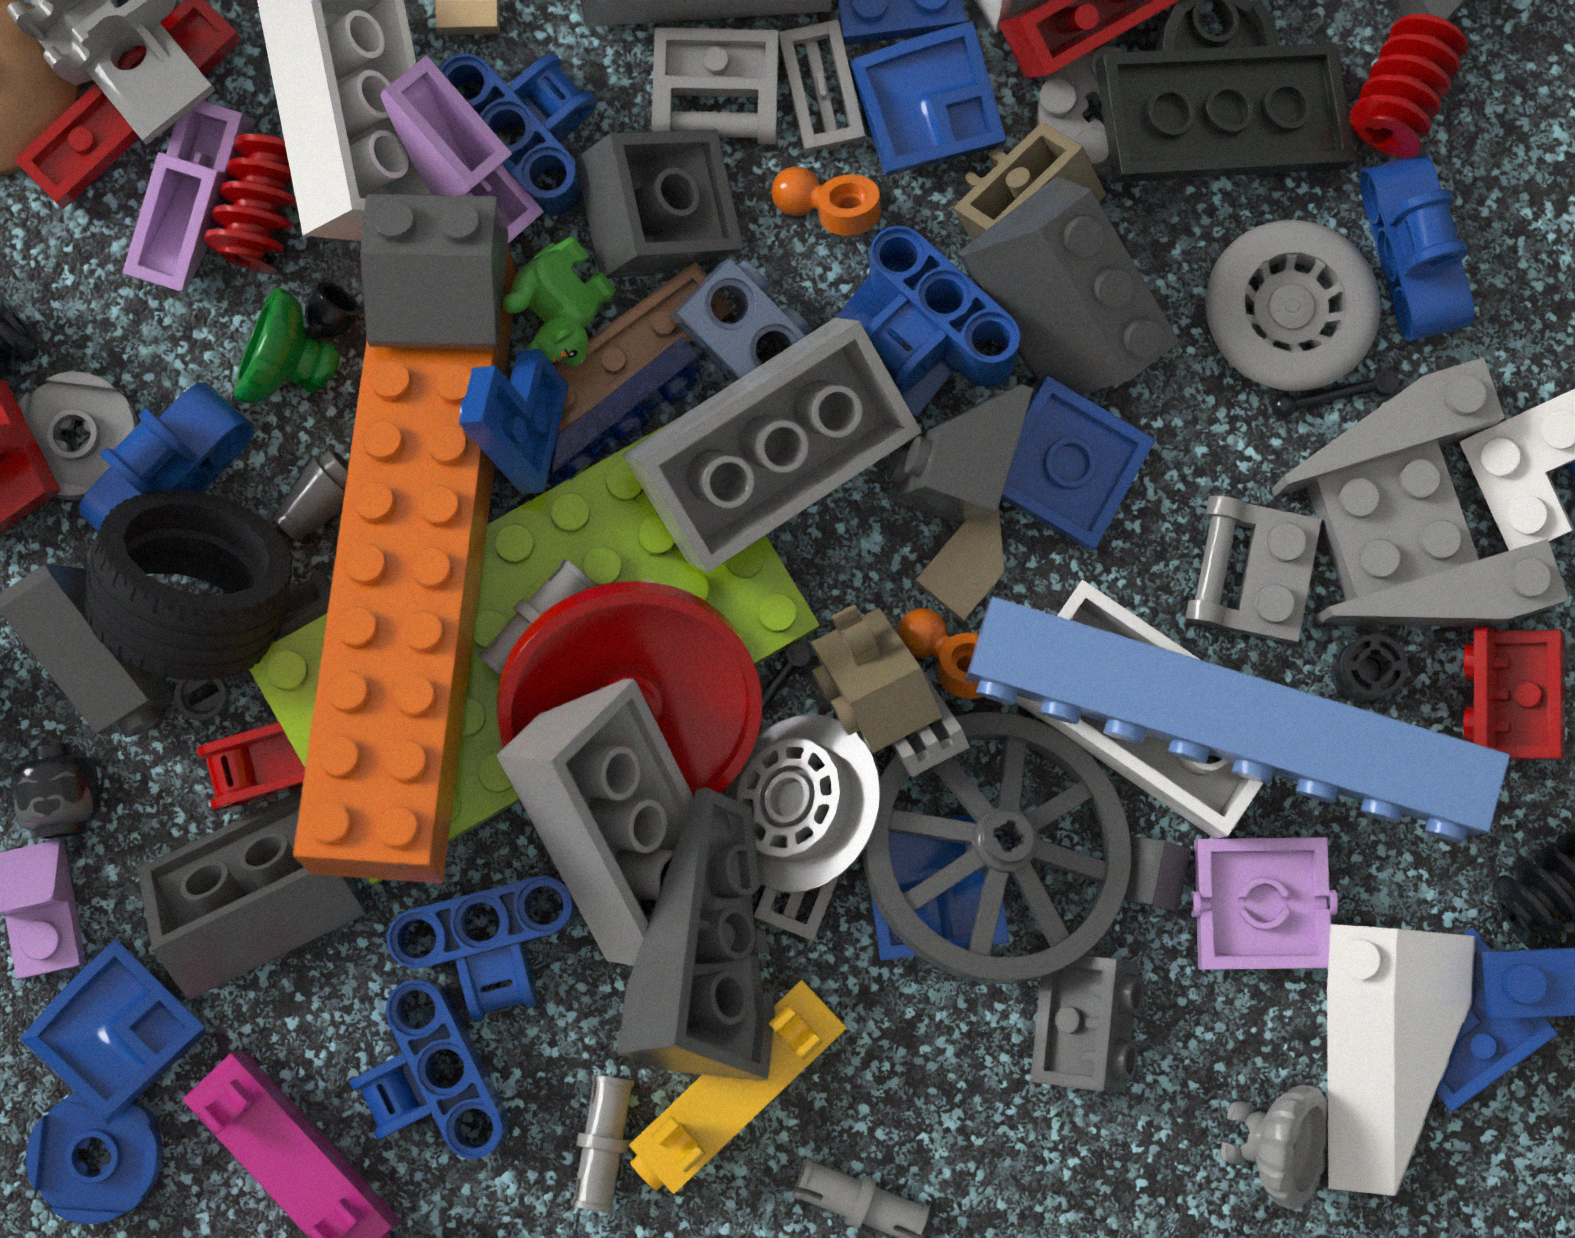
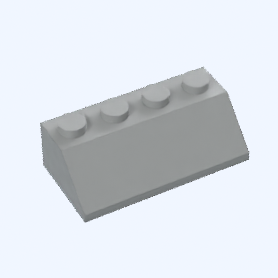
[496,678,694,966]

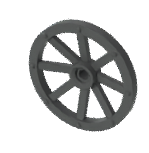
[862,712,1131,984]

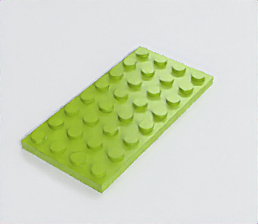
[249,418,820,886]

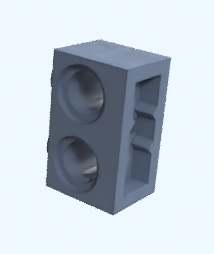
[668,258,813,383]

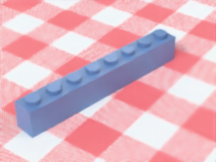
[965,596,1510,843]

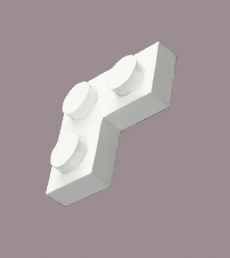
[1459,389,1575,551]

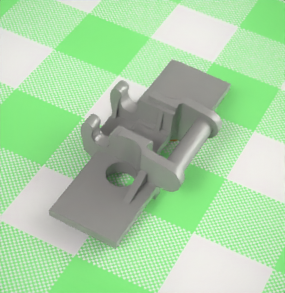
[7,0,216,145]

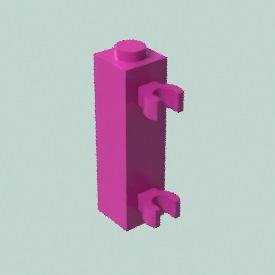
[182,1051,402,1238]

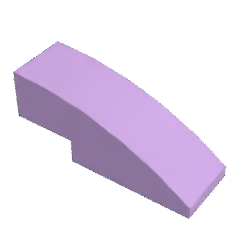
[380,55,544,243]
[122,101,256,293]

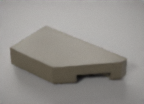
[915,507,1005,623]

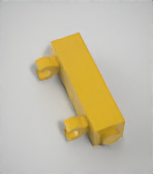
[629,980,847,1194]

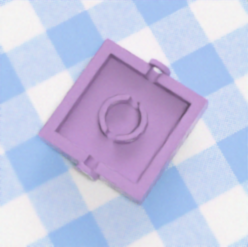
[1191,837,1338,970]

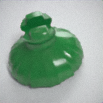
[234,287,341,404]

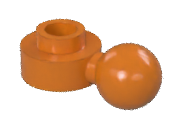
[771,166,881,236]
[897,608,982,699]

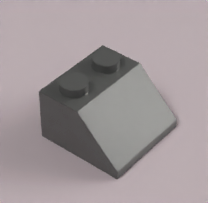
[575,129,744,279]
[360,194,509,350]
[886,384,1034,523]

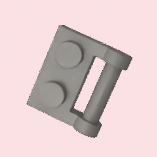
[652,27,779,145]
[1185,495,1322,645]

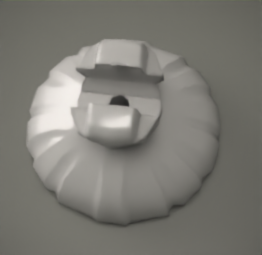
[1220,1085,1328,1209]

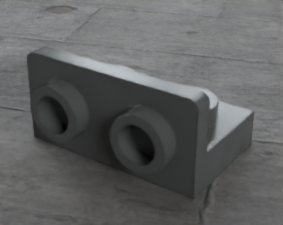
[1030,955,1144,1092]

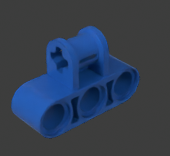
[439,53,598,216]
[1360,154,1474,342]
[864,225,1020,391]
[78,382,254,532]
[387,876,578,1023]
[349,979,510,1159]

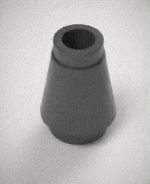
[273,448,349,542]

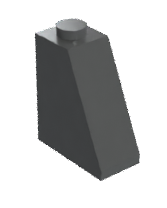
[0,564,174,738]

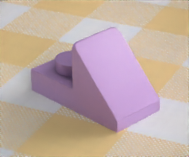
[0,839,87,979]

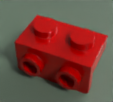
[1463,627,1565,761]

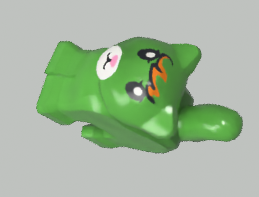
[502,237,616,367]

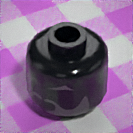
[11,743,101,839]

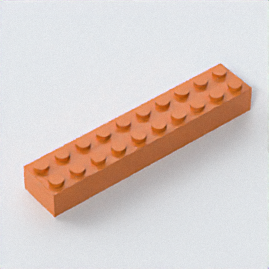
[293,245,517,883]

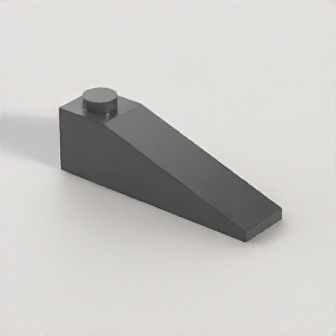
[617,787,775,1081]

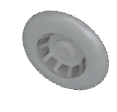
[1205,220,1381,391]
[725,714,881,892]

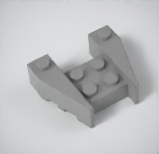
[1271,357,1569,629]

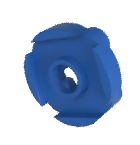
[26,1094,163,1224]

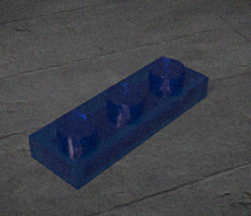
[547,336,701,486]

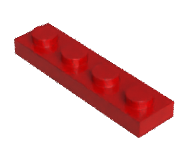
[14,0,242,210]

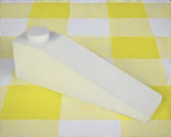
[1327,924,1476,1196]

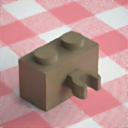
[953,122,1106,241]
[811,604,942,753]

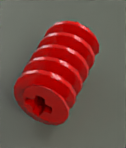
[1349,14,1469,159]
[203,134,297,274]

